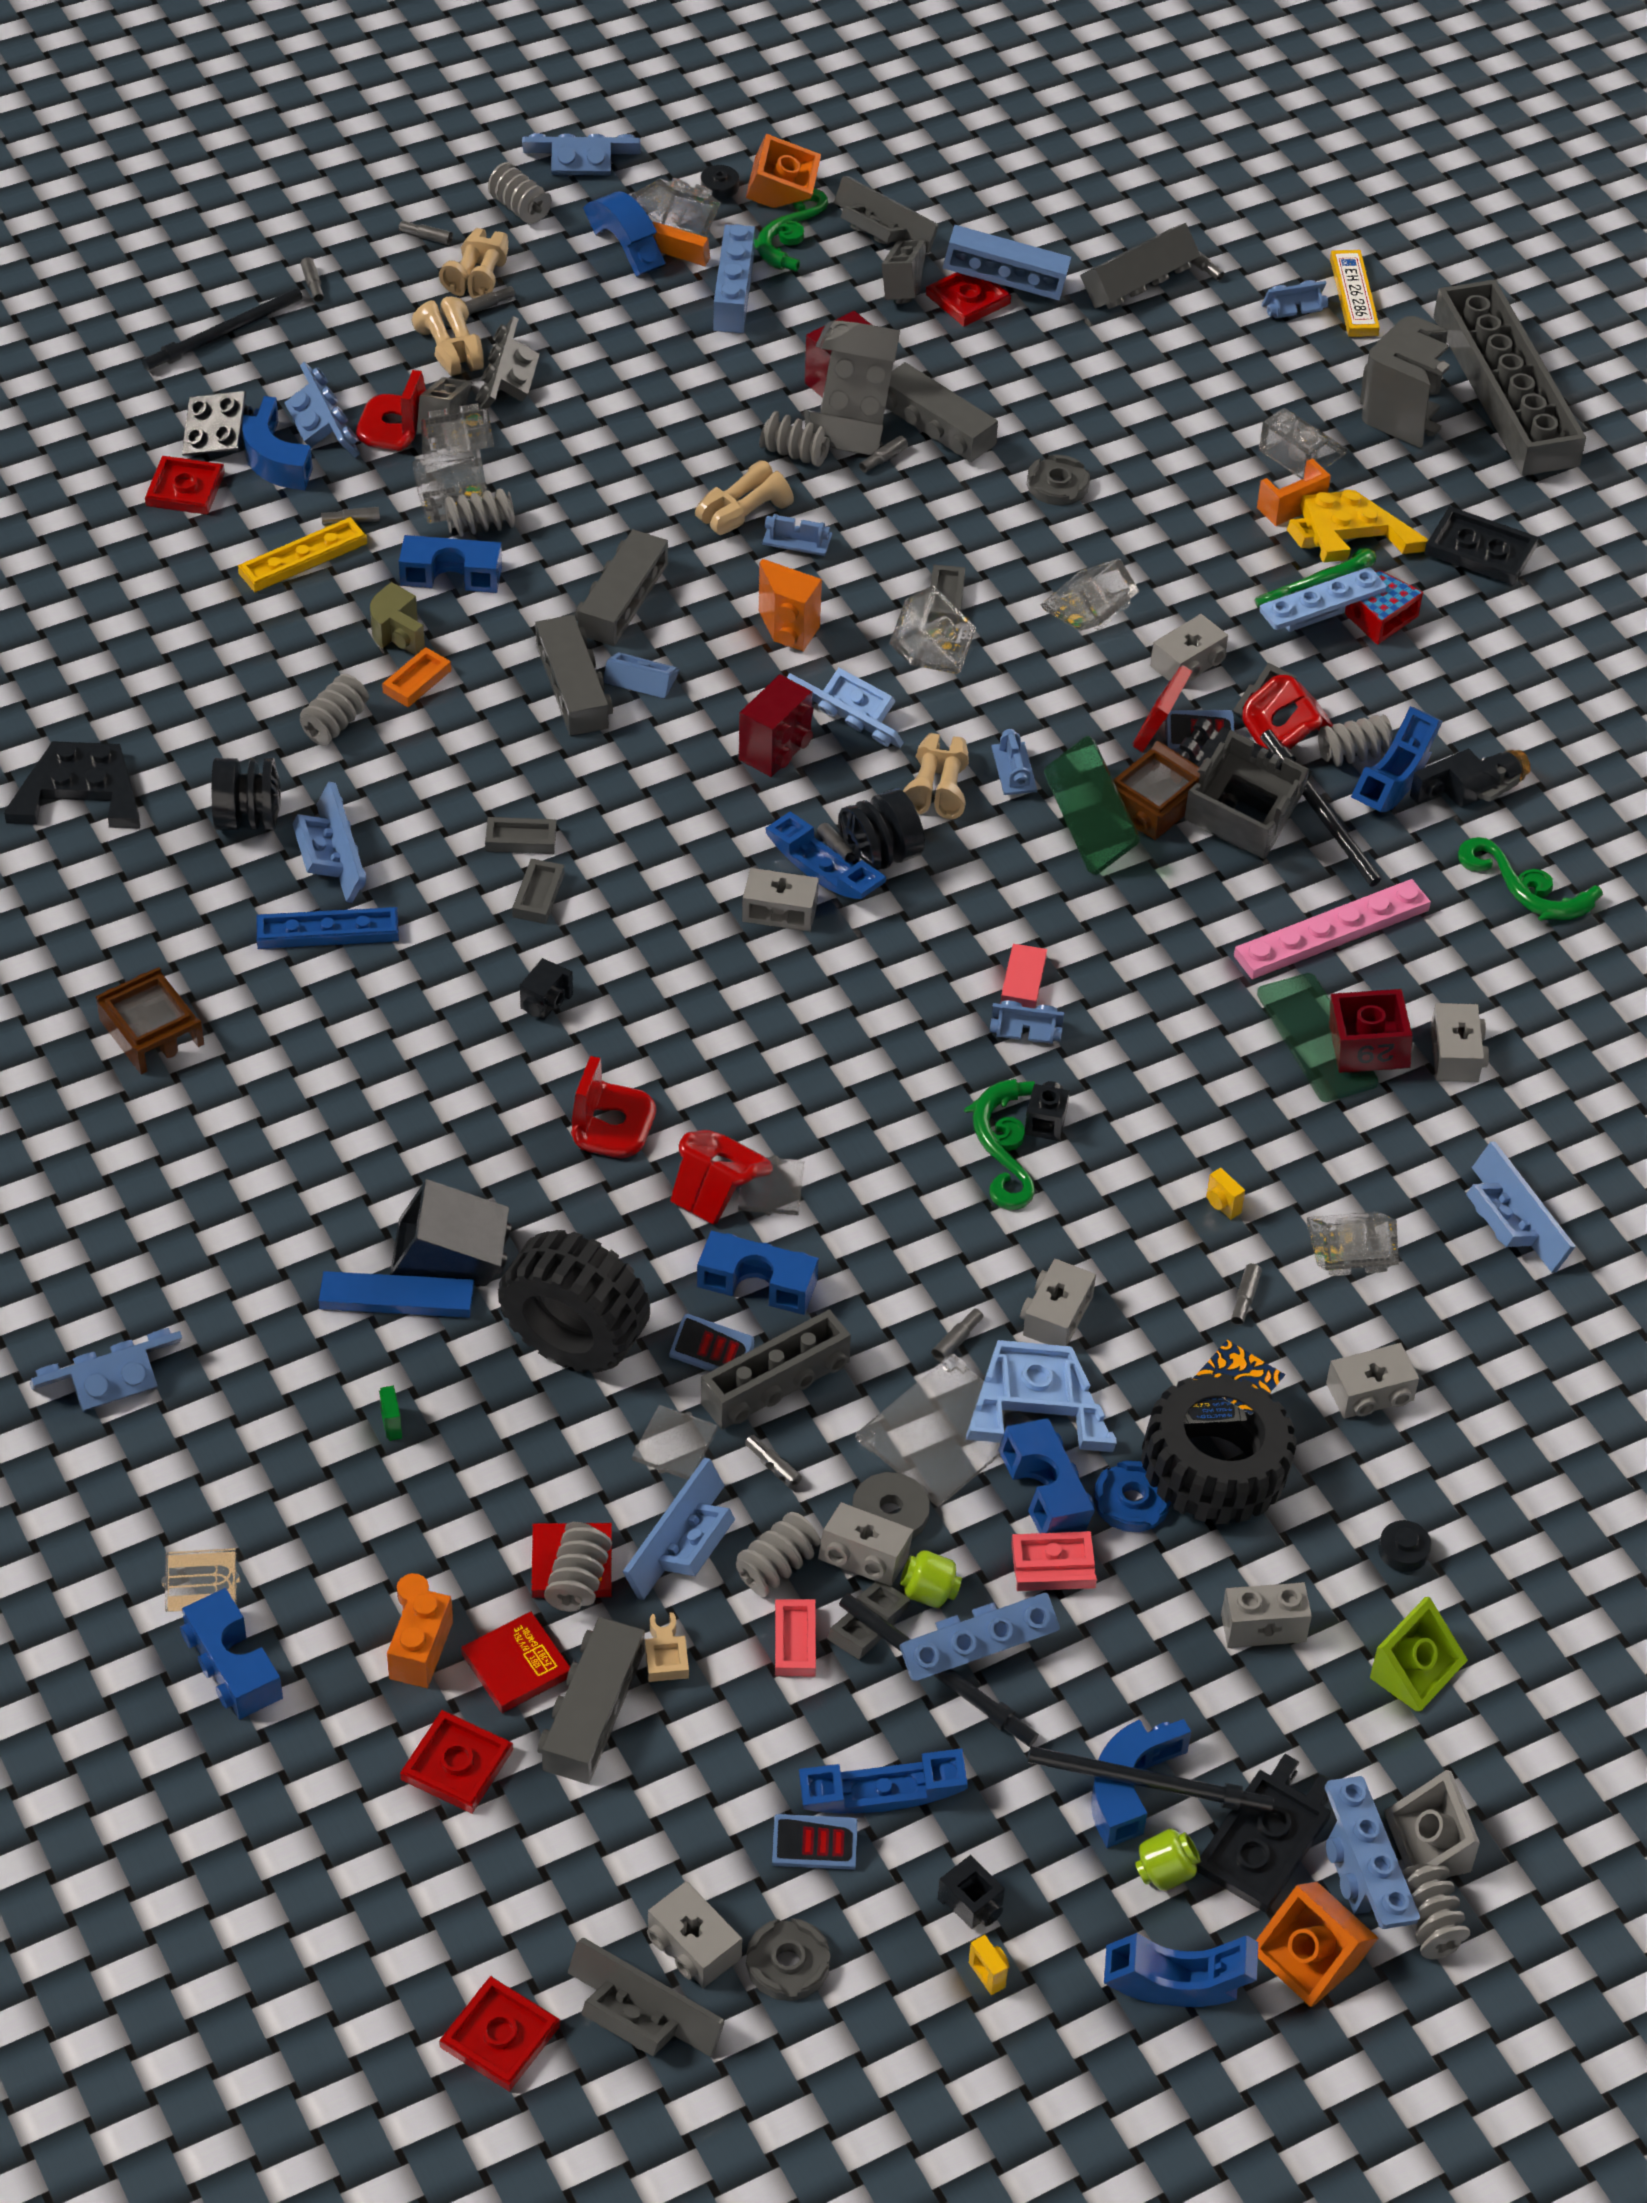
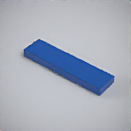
[256,907,399,949]
[319,1271,474,1318]

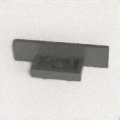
[834,176,939,253]
[475,316,539,416]
[567,1938,724,2057]

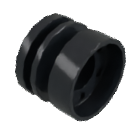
[211,758,281,830]
[838,788,925,871]

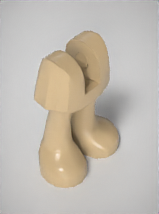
[439,228,509,298]
[411,296,484,376]
[695,460,794,535]
[903,733,969,819]

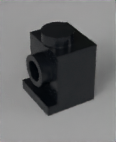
[519,958,573,1020]
[1025,1081,1070,1141]
[937,1854,1005,1929]

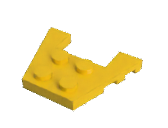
[1299,490,1428,563]

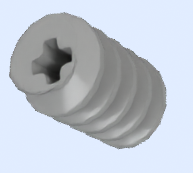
[488,162,552,223]
[759,411,830,467]
[445,488,515,536]
[300,674,370,746]
[1318,714,1393,767]
[736,1512,821,1597]
[544,1522,612,1612]
[1402,1863,1470,1960]

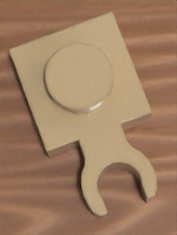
[645,1613,689,1682]

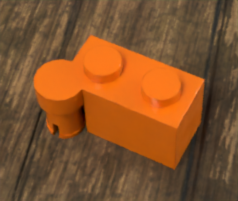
[387,1573,453,1689]

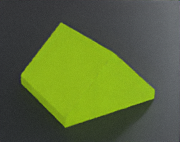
[1370,1597,1468,1711]

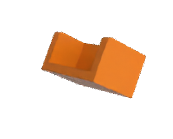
[1257,458,1331,526]

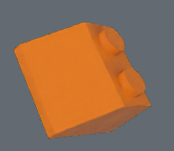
[746,134,821,208]
[758,559,822,651]
[1256,1881,1378,2007]

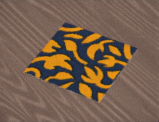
[1193,1340,1286,1415]

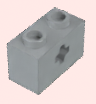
[1150,614,1228,682]
[742,868,819,932]
[1430,1003,1489,1082]
[1020,1258,1096,1346]
[1326,1343,1419,1419]
[818,1502,914,1586]
[1221,1582,1312,1648]
[647,1881,742,1988]

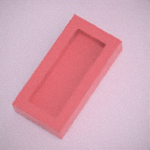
[1000,944,1047,1008]
[775,1599,816,1677]

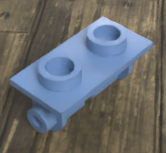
[1262,280,1328,319]
[762,514,832,556]
[991,729,1037,795]
[990,1000,1064,1044]

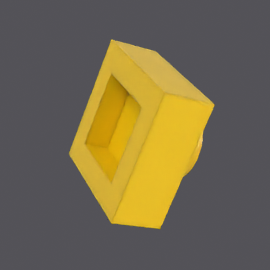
[1287,518,1316,549]
[1206,1167,1245,1220]
[968,1935,1009,1995]

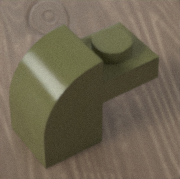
[370,582,425,655]

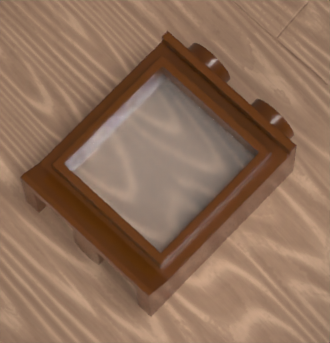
[1103,741,1200,840]
[96,967,205,1075]

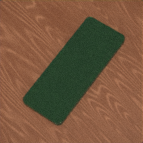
[1044,736,1140,875]
[1257,973,1378,1102]

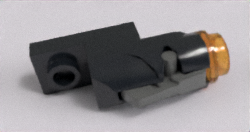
[1410,748,1531,807]

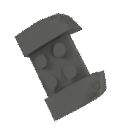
[804,321,900,455]

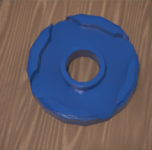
[1094,1460,1172,1532]

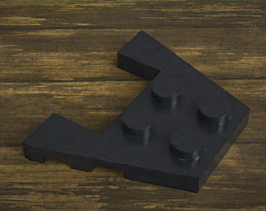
[4,741,141,828]

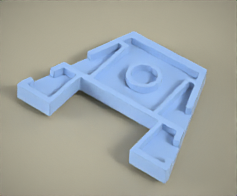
[966,1340,1117,1452]

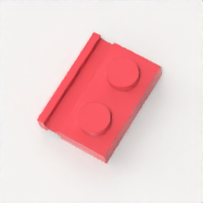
[1011,1531,1097,1591]

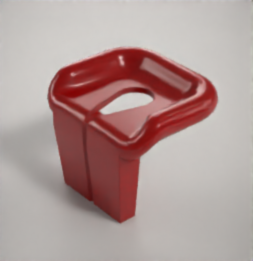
[356,370,426,451]
[1242,674,1333,749]
[571,1056,656,1158]
[670,1130,773,1224]

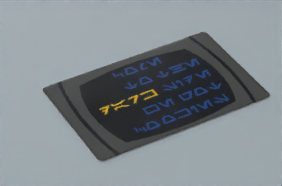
[1184,1398,1247,1424]

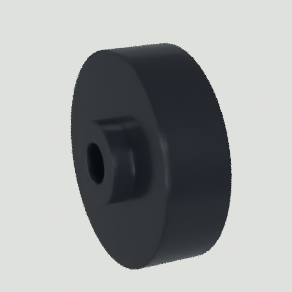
[701,165,739,199]
[1378,1520,1431,1572]

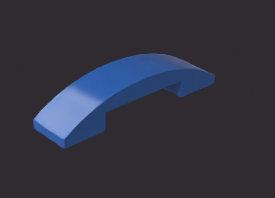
[765,811,886,899]
[799,1749,968,1814]

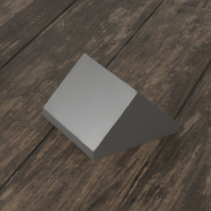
[1384,1770,1480,1877]

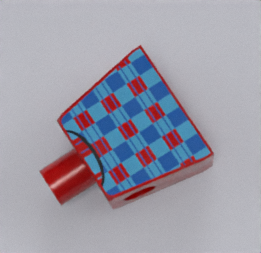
[1345,571,1423,645]

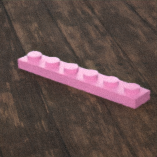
[1234,879,1431,980]

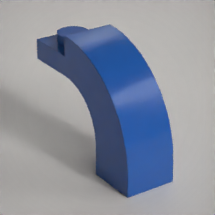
[583,191,666,277]
[242,396,313,490]
[1351,706,1443,812]
[1091,1719,1191,1848]
[1104,1933,1258,2007]

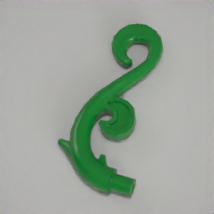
[755,188,828,272]
[1254,548,1376,608]
[1458,837,1603,921]
[964,1079,1035,1210]

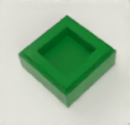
[379,1385,402,1441]

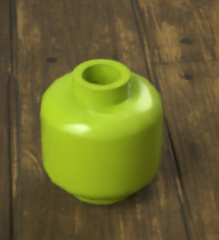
[900,1550,962,1608]
[1135,1828,1201,1891]

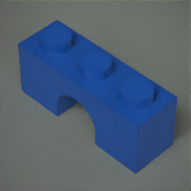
[399,535,502,593]
[697,1231,819,1315]
[998,1418,1095,1533]
[180,1587,283,1720]

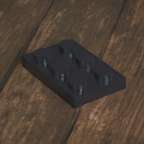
[1424,506,1539,585]

